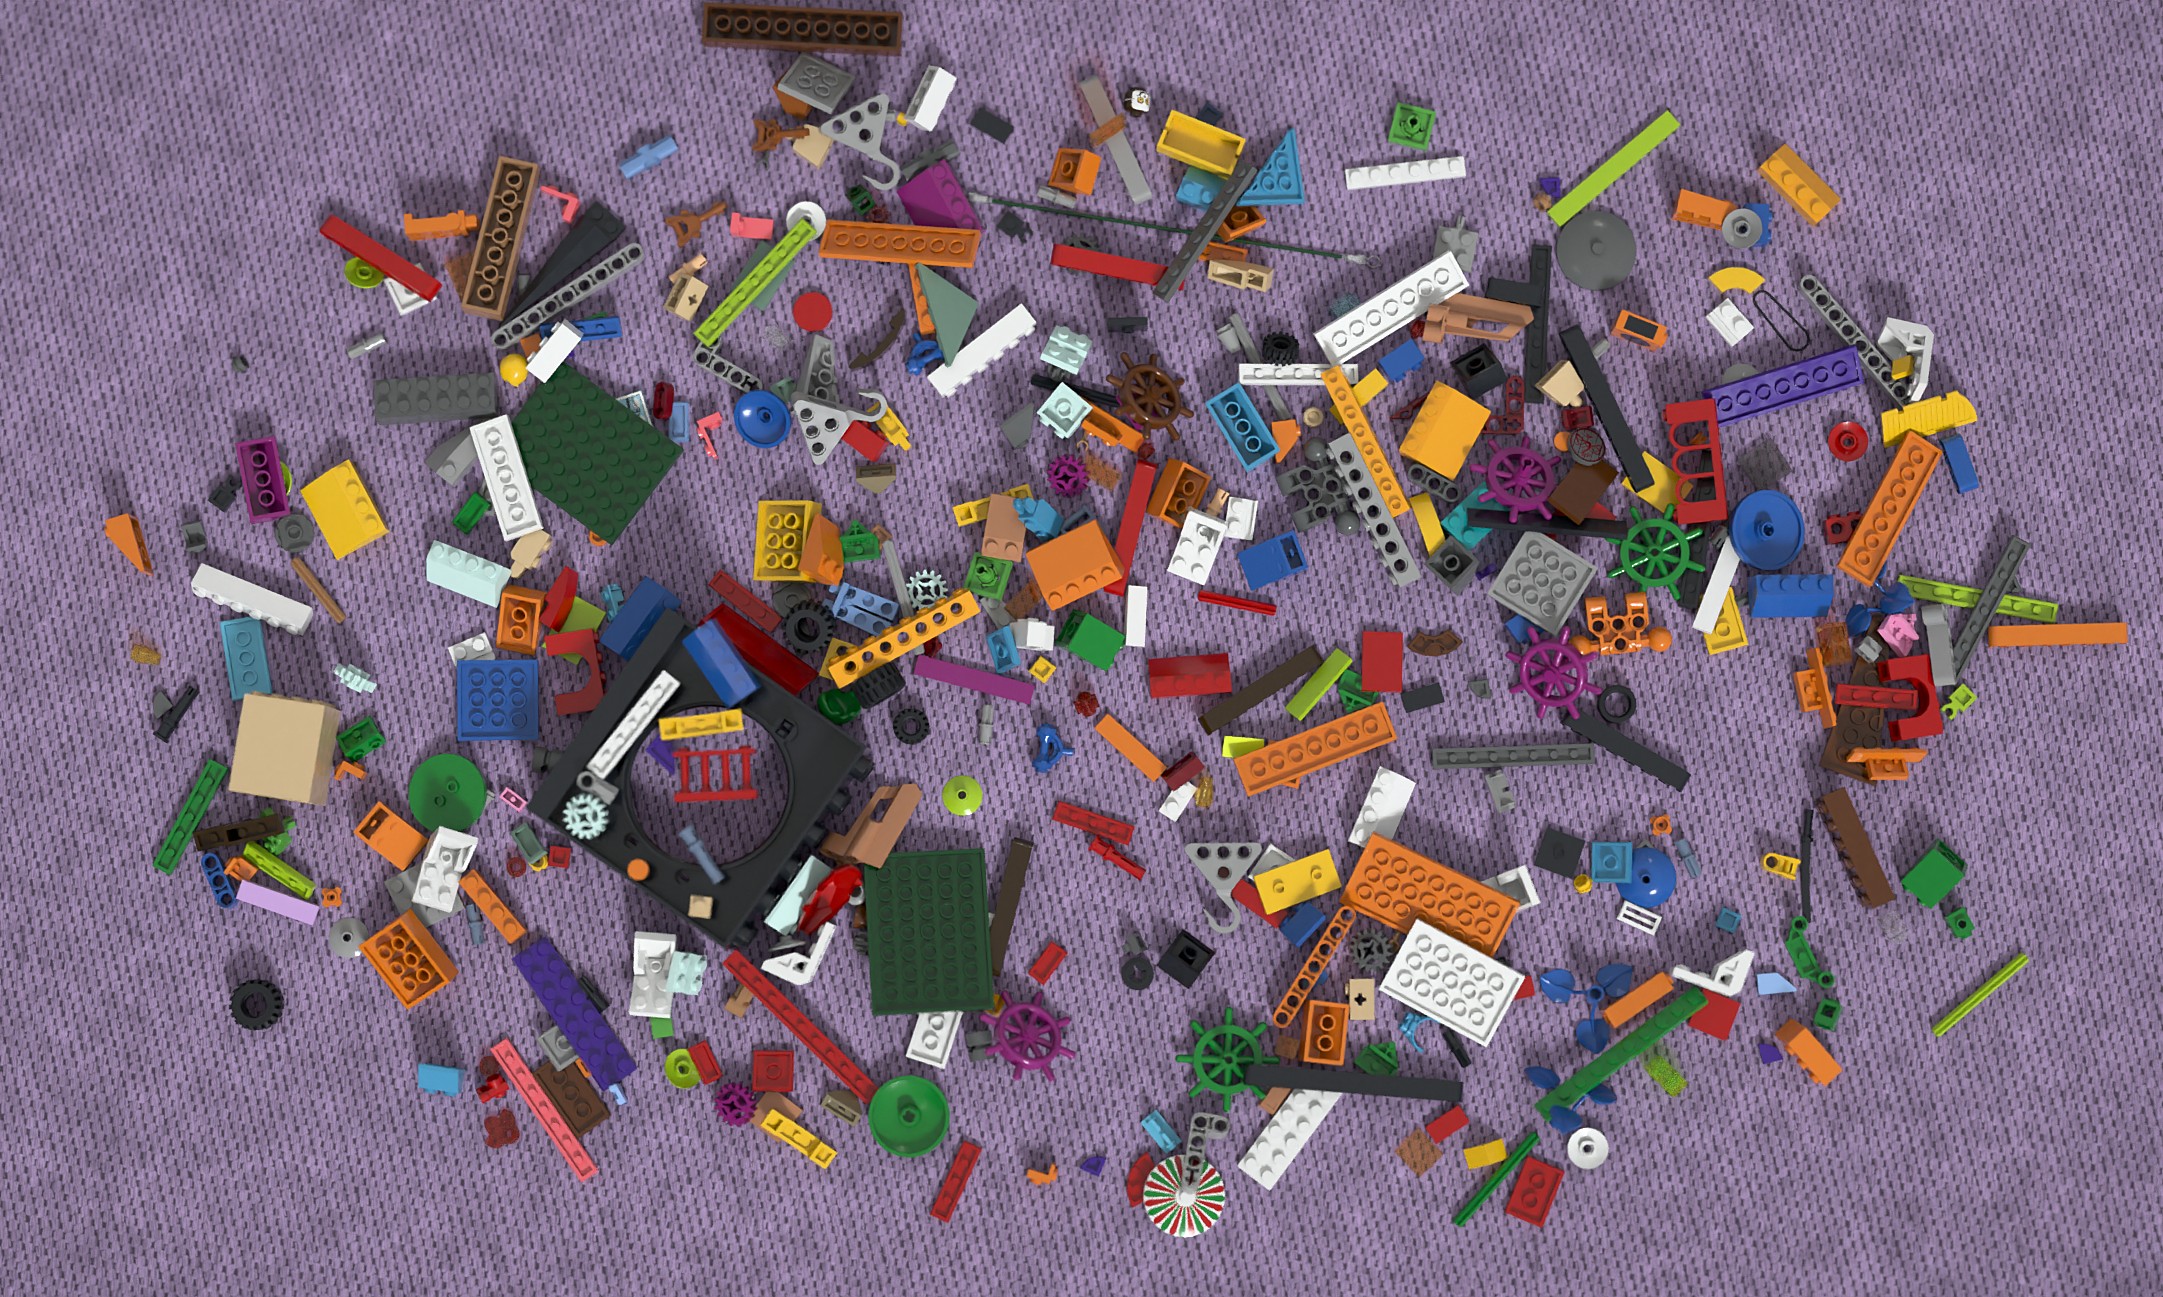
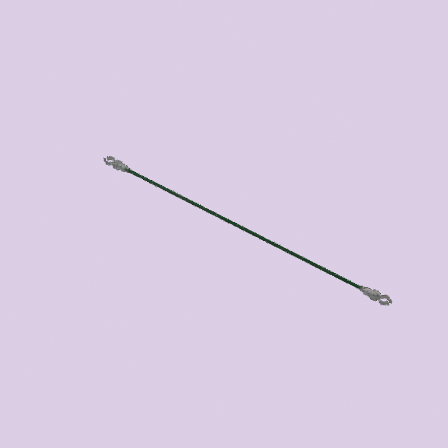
[964,191,1382,268]

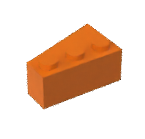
[1671,189,1737,230]
[1774,1018,1843,1086]

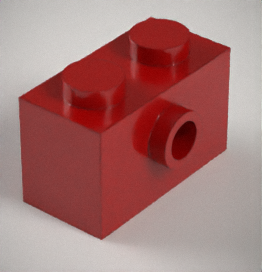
[841,420,890,462]

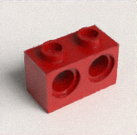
[1822,511,1863,545]

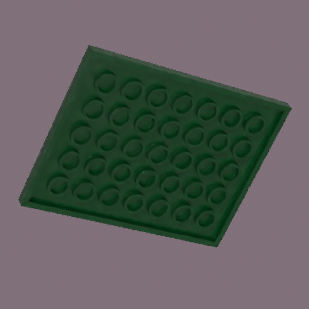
[511,361,684,546]
[864,848,994,1017]

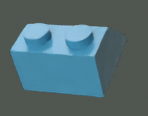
[1176,165,1227,212]
[418,1063,465,1097]

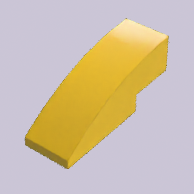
[1329,368,1389,425]

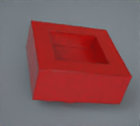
[548,846,572,869]

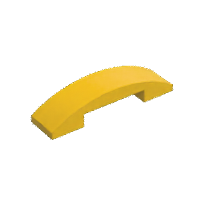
[952,484,1034,527]
[1409,492,1446,558]
[659,709,743,740]
[760,1108,837,1169]

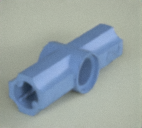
[618,134,679,180]

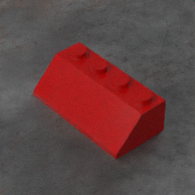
[1148,653,1232,699]

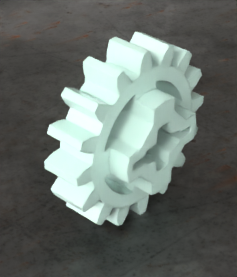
[906,570,949,610]
[334,664,377,693]
[564,794,609,839]

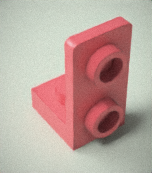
[540,185,581,225]
[730,213,774,240]
[696,411,724,460]

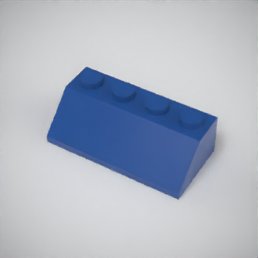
[1748,574,1834,618]
[599,576,682,662]
[682,618,761,709]

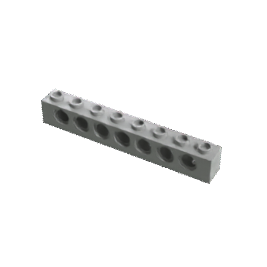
[1325,433,1422,588]

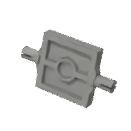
[1432,216,1479,273]

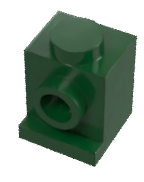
[845,183,876,216]

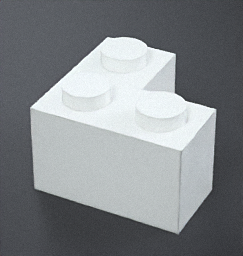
[1010,618,1055,651]

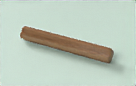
[290,557,346,623]

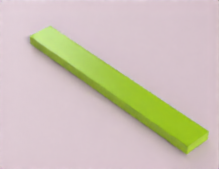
[1547,110,1680,228]
[693,218,817,347]
[1897,575,2058,624]

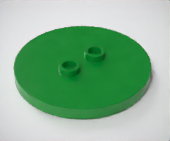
[409,754,487,832]

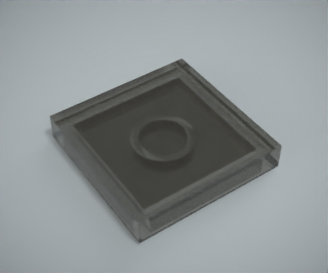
[1737,438,1793,491]

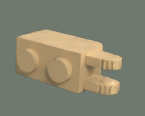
[510,529,553,580]

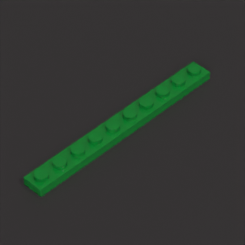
[1534,986,1708,1122]

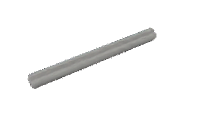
[1229,313,1290,421]
[882,539,925,655]

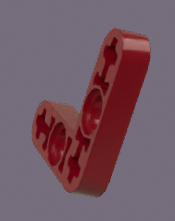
[1480,376,1524,435]

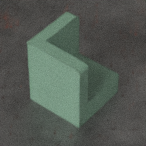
[769,376,796,404]

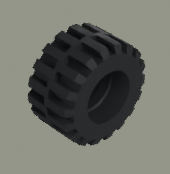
[782,599,836,654]
[851,662,906,709]
[229,979,284,1030]

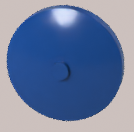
[1729,490,1805,571]

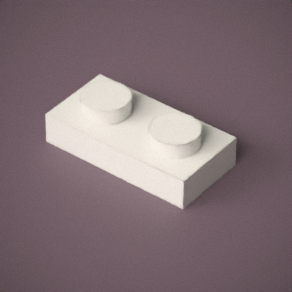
[1159,782,1198,822]

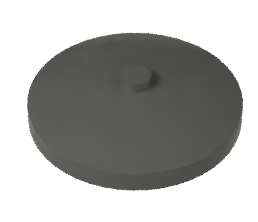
[1556,211,1637,291]

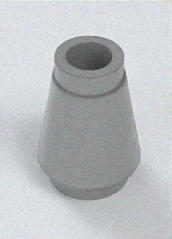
[1216,323,1241,354]

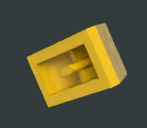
[1463,1138,1508,1169]

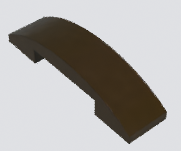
[848,308,906,372]

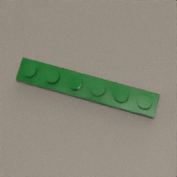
[152,759,229,875]

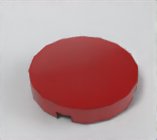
[793,292,833,332]

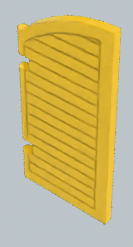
[1880,390,1977,448]

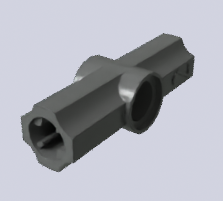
[900,139,960,183]

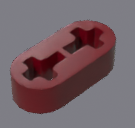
[653,381,674,420]

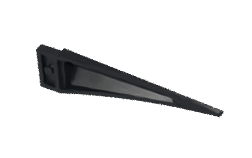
[500,200,626,328]

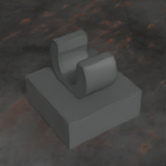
[1121,931,1148,955]

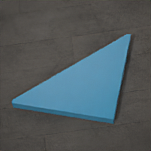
[1236,128,1305,206]

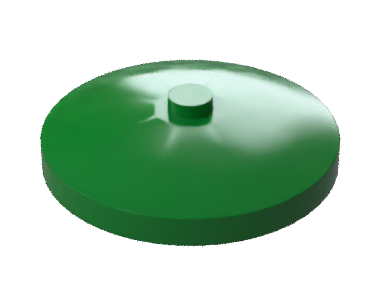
[868,1075,950,1157]

